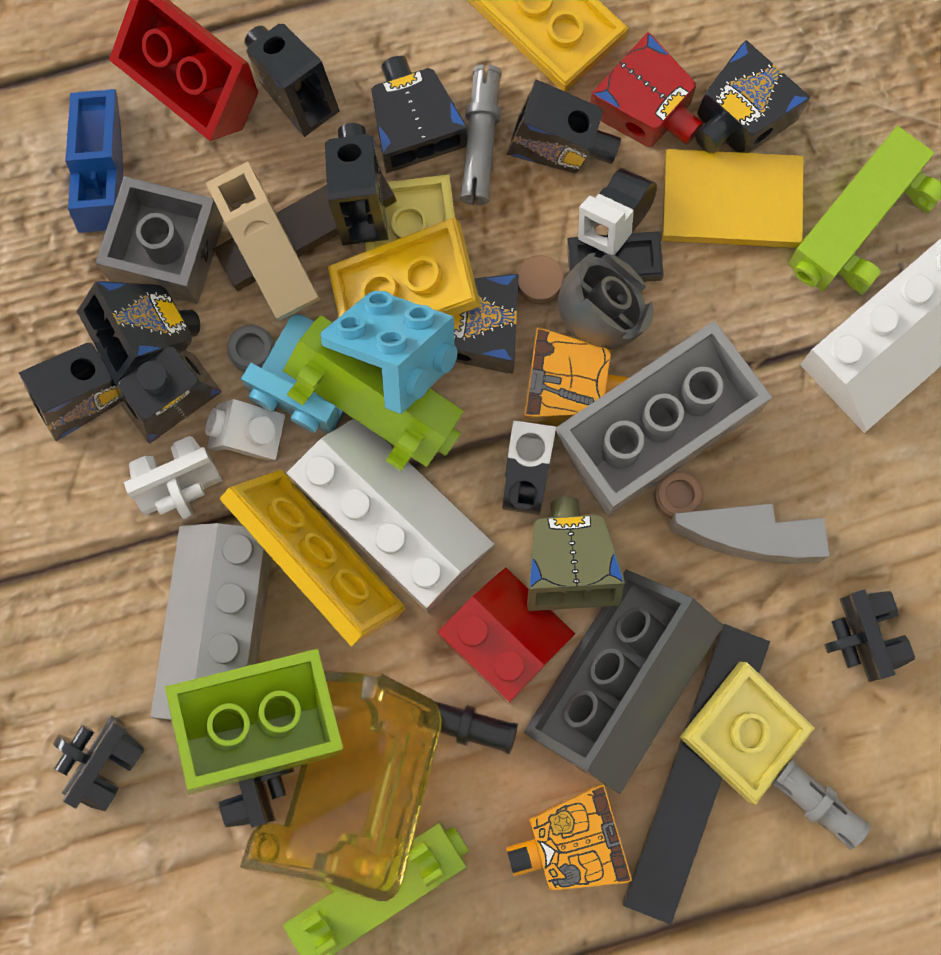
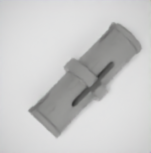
[772,759,871,850]

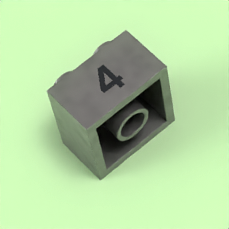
[96,176,224,304]

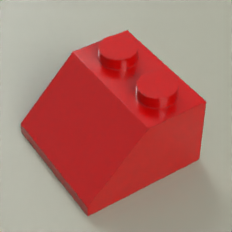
[437,567,576,704]

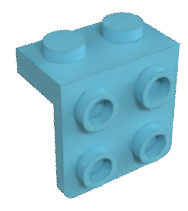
[320,291,457,414]
[241,314,345,434]

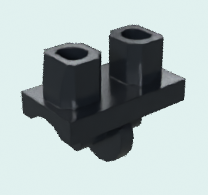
[824,589,915,682]
[53,715,144,812]
[219,768,295,828]

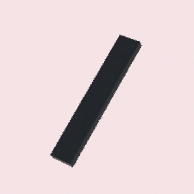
[622,624,770,925]

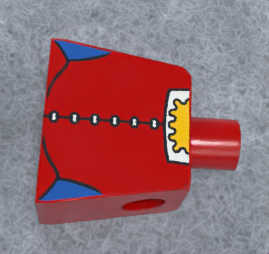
[590,32,704,147]

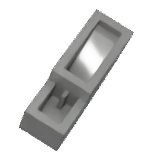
[669,504,830,564]

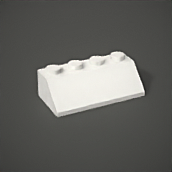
[800,239,941,433]
[287,419,495,614]

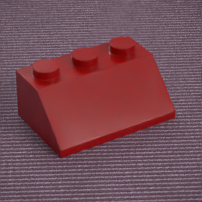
[109,0,259,141]

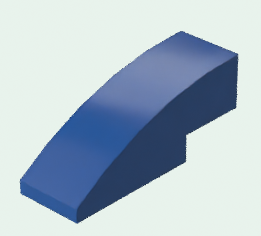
[65,89,124,233]

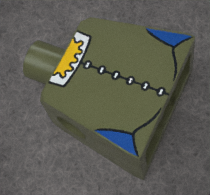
[527,496,624,611]

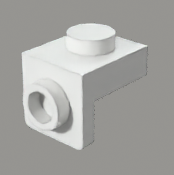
[205,399,285,462]

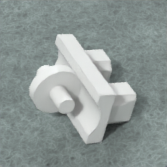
[124,436,222,519]

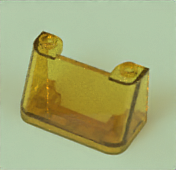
[240,672,442,901]

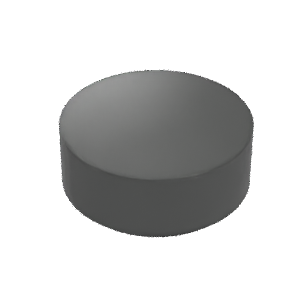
[227,325,275,373]

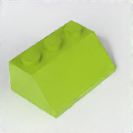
[164,649,343,795]

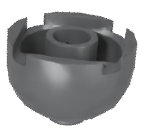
[558,253,654,349]

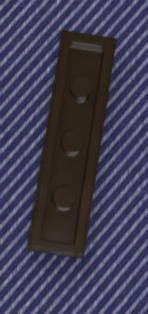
[213,174,397,292]

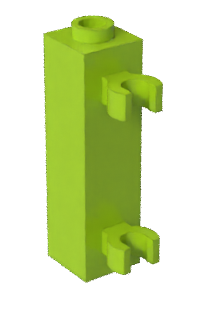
[787,125,941,295]
[283,315,464,471]
[282,821,470,955]

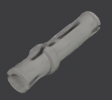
[460,64,502,205]

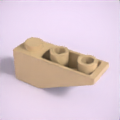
[206,161,320,321]

